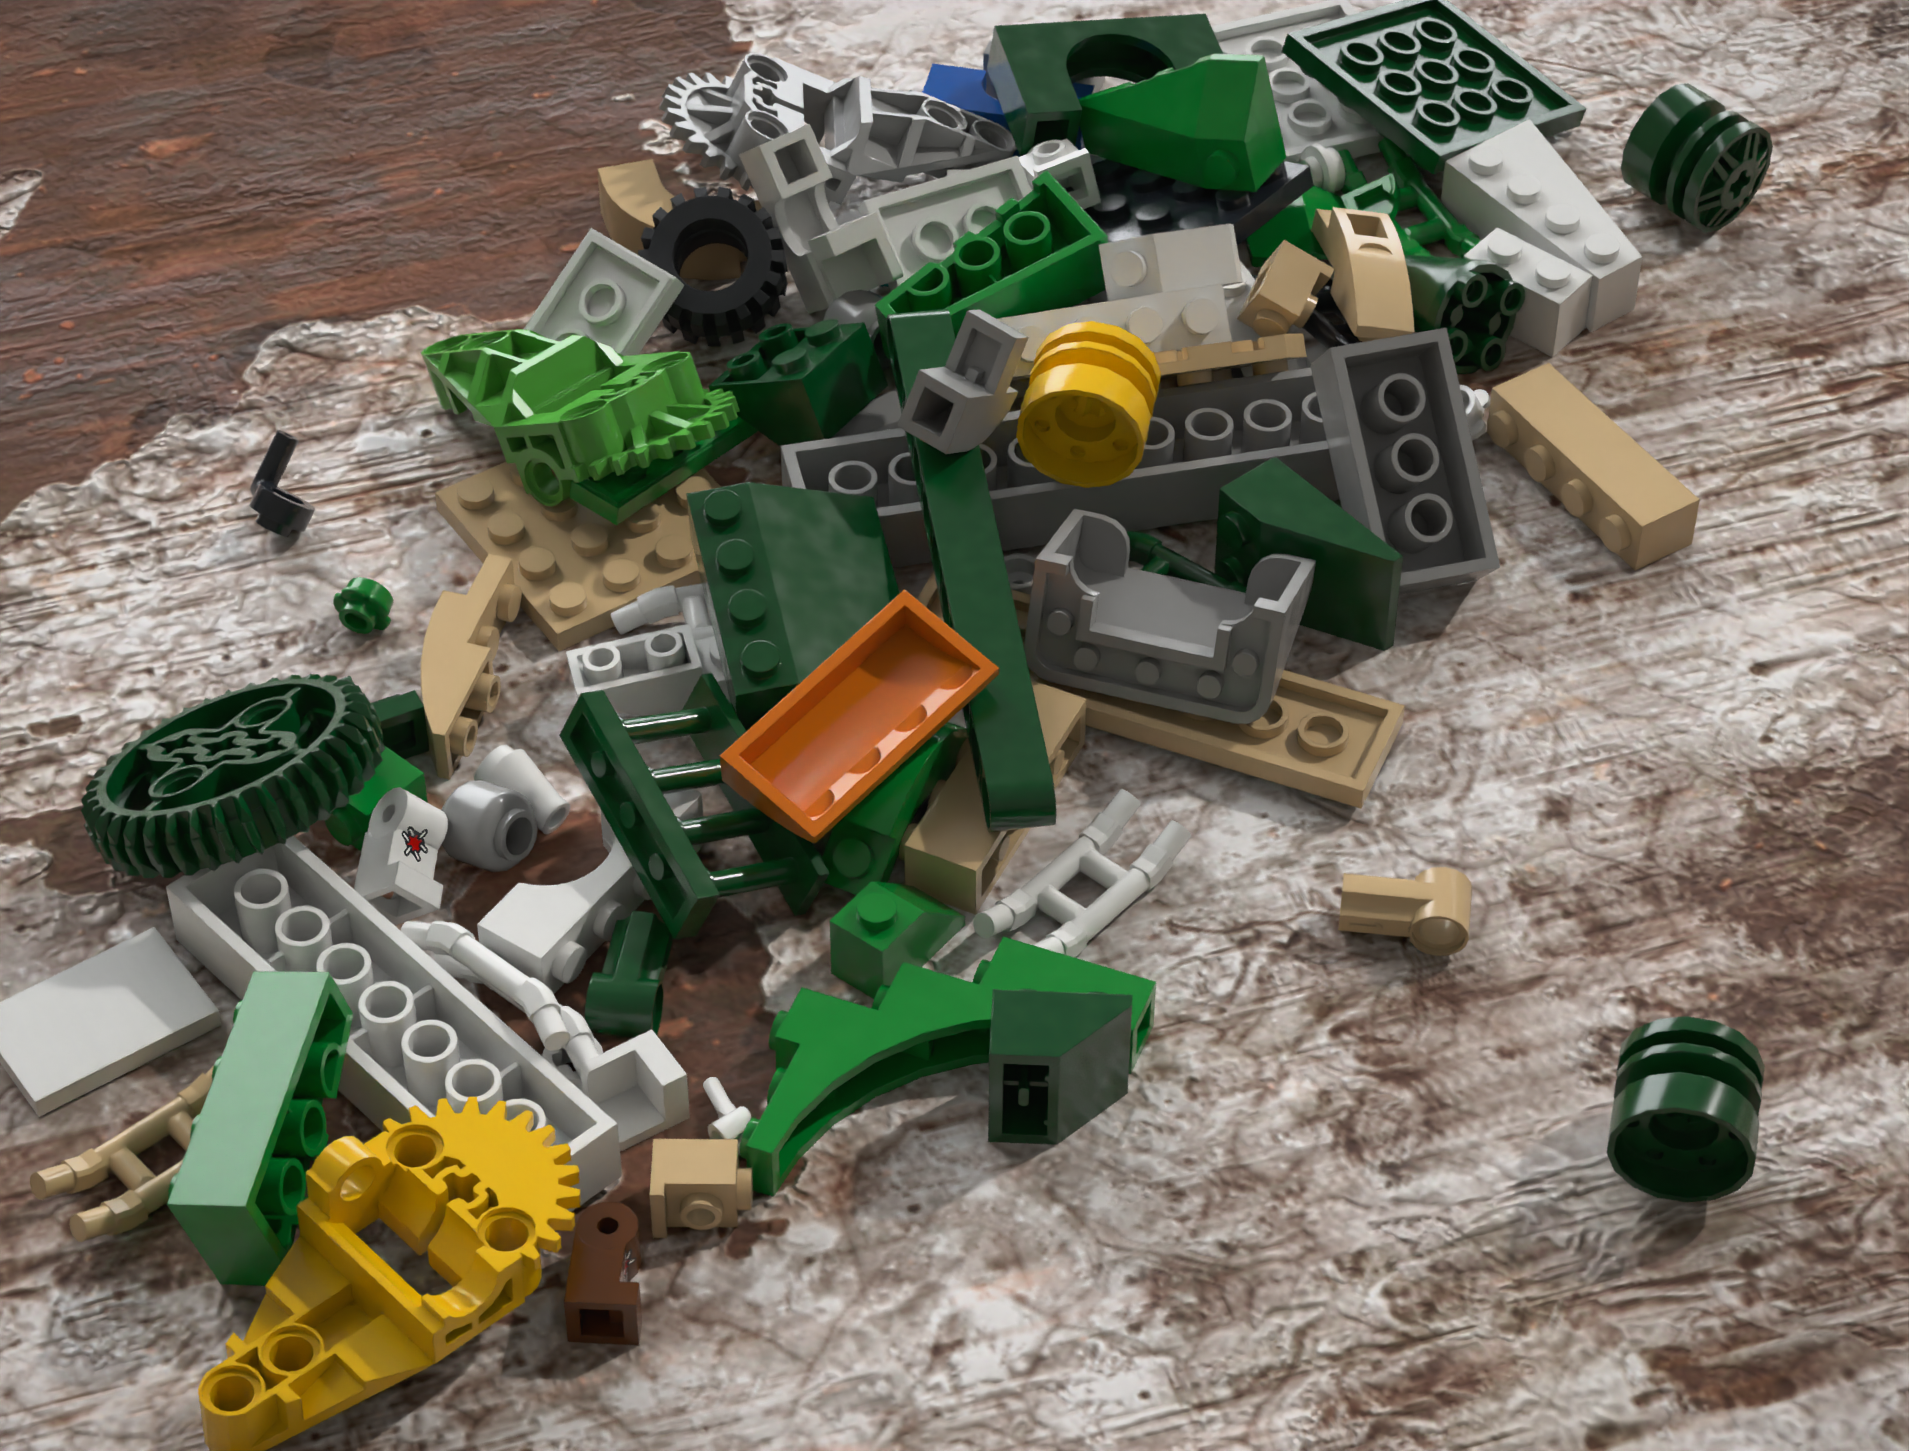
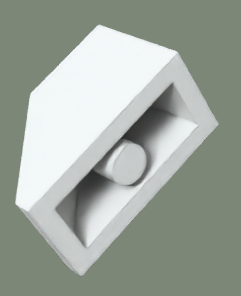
[1099,224,1243,301]

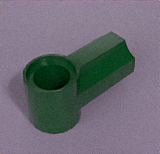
[585,911,673,1038]

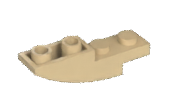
[1311,207,1414,342]
[421,554,522,780]

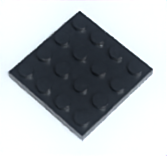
[1065,159,1314,245]

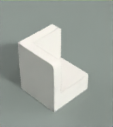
[808,212,903,300]
[580,1029,690,1151]

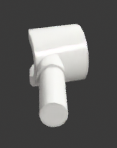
[703,1077,751,1155]

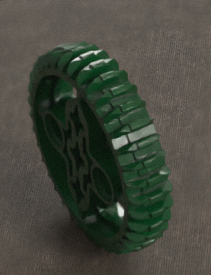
[81,674,385,878]

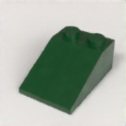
[1214,457,1403,651]

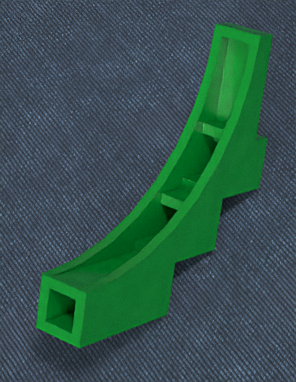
[739,937,1156,1197]

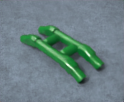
[1337,138,1482,259]

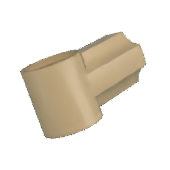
[1338,867,1472,956]

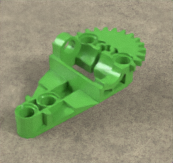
[421,329,740,506]

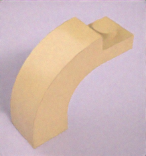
[598,159,762,280]

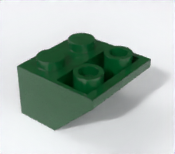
[708,319,888,446]
[988,989,1132,1145]

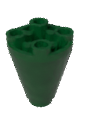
[1404,254,1525,375]

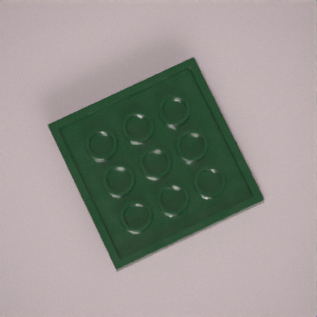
[1281,0,1587,174]

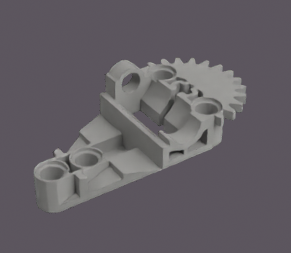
[659,53,1017,205]

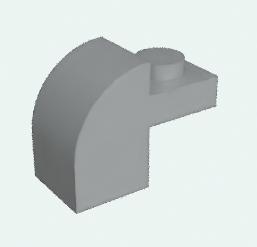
[897,310,1029,454]

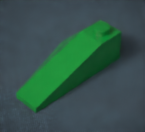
[1078,54,1287,192]

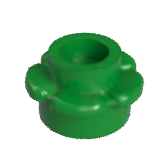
[333,577,394,634]

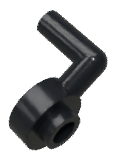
[250,430,315,537]

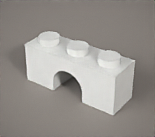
[739,124,840,314]

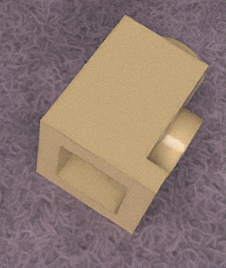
[1237,240,1335,337]
[649,1139,753,1238]

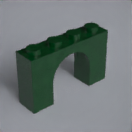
[987,13,1223,157]

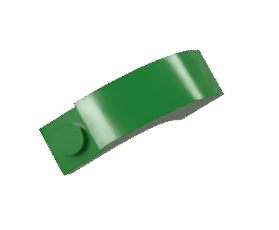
[822,722,968,895]

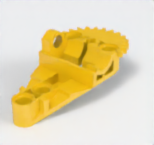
[198,1097,581,1451]

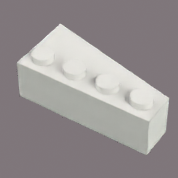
[1441,119,1642,332]

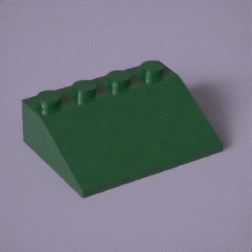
[686,482,900,731]

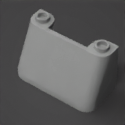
[1024,508,1316,724]

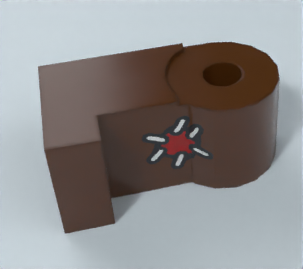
[564,1201,642,1346]

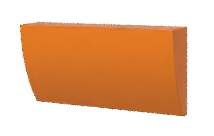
[720,589,999,844]

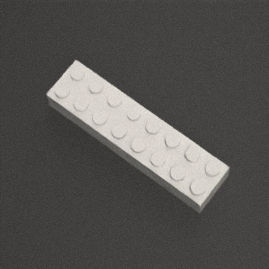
[166,836,622,1212]

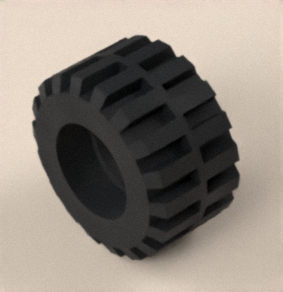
[638,187,788,347]

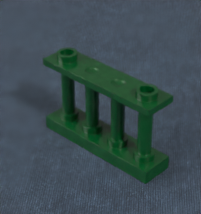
[559,673,830,940]

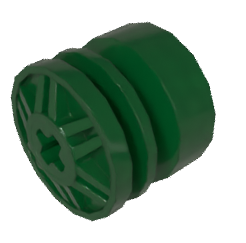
[1621,83,1773,233]
[1607,1016,1765,1203]

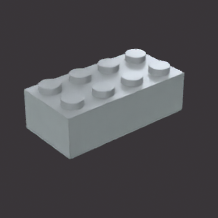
[1310,328,1500,595]

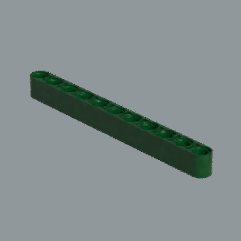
[887,309,1056,832]

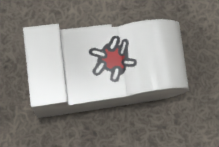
[354,787,448,925]

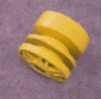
[1016,321,1161,488]

